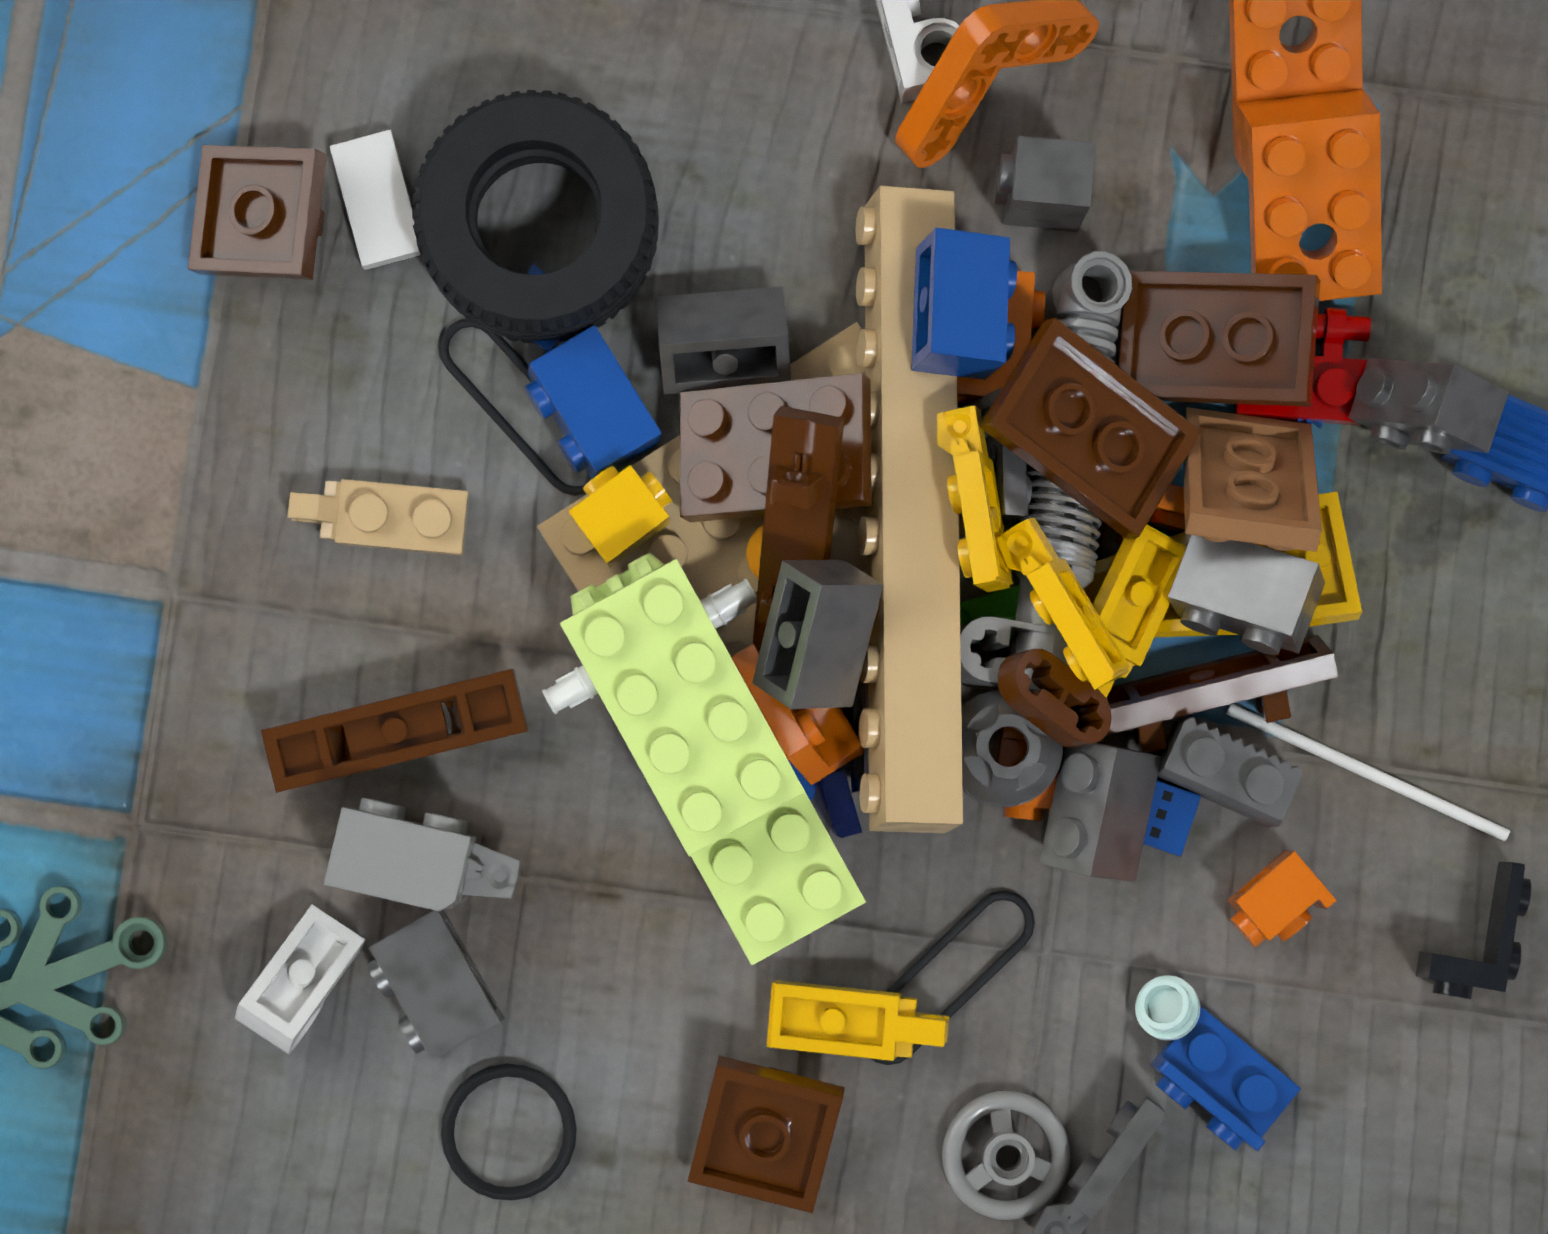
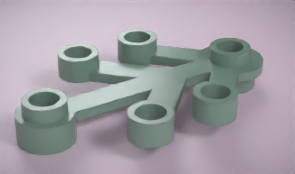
[0,886,168,1069]

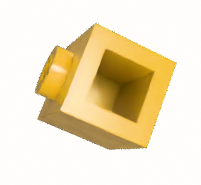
[568,465,673,568]

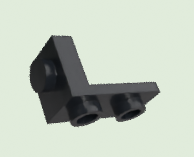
[1416,862,1531,999]

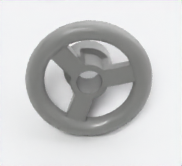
[942,1091,1070,1220]

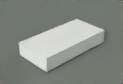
[329,130,421,270]

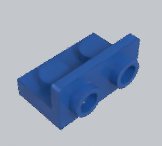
[1150,1006,1301,1152]

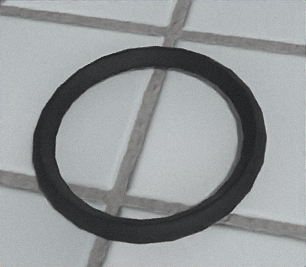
[441,1064,577,1201]

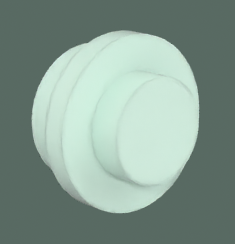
[1135,975,1200,1041]

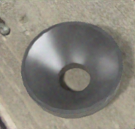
[961,689,1063,807]

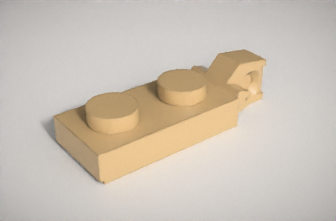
[287,479,470,556]

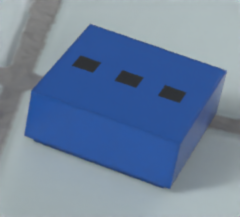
[1143,781,1201,857]

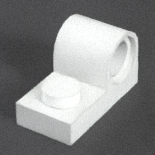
[875,0,959,103]
[235,904,365,1055]

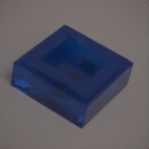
[820,770,862,839]

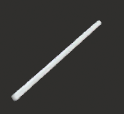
[1226,703,1510,842]

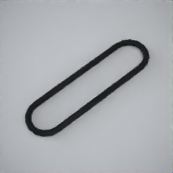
[439,319,587,496]
[870,890,1035,1065]

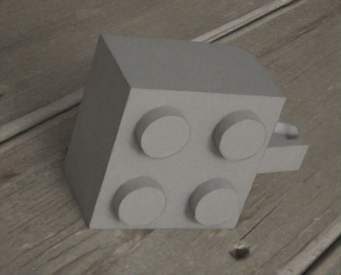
[323,798,521,911]

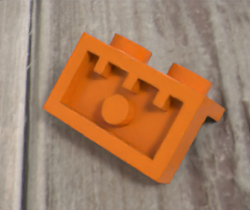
[731,644,864,785]

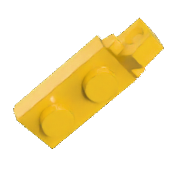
[937,406,1013,592]
[996,517,1129,690]
[1087,524,1187,698]
[766,980,949,1061]

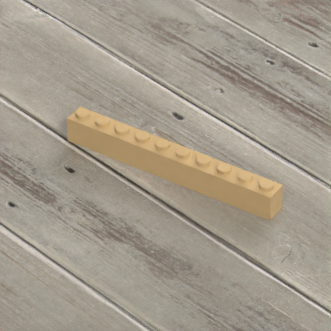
[855,186,963,833]

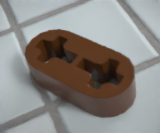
[997,649,1112,747]

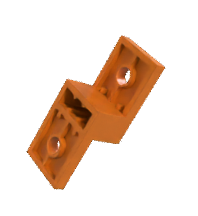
[1229,0,1382,301]

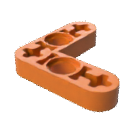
[895,0,1099,168]

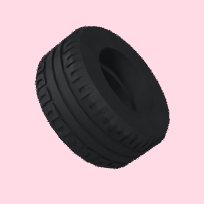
[412,90,659,343]

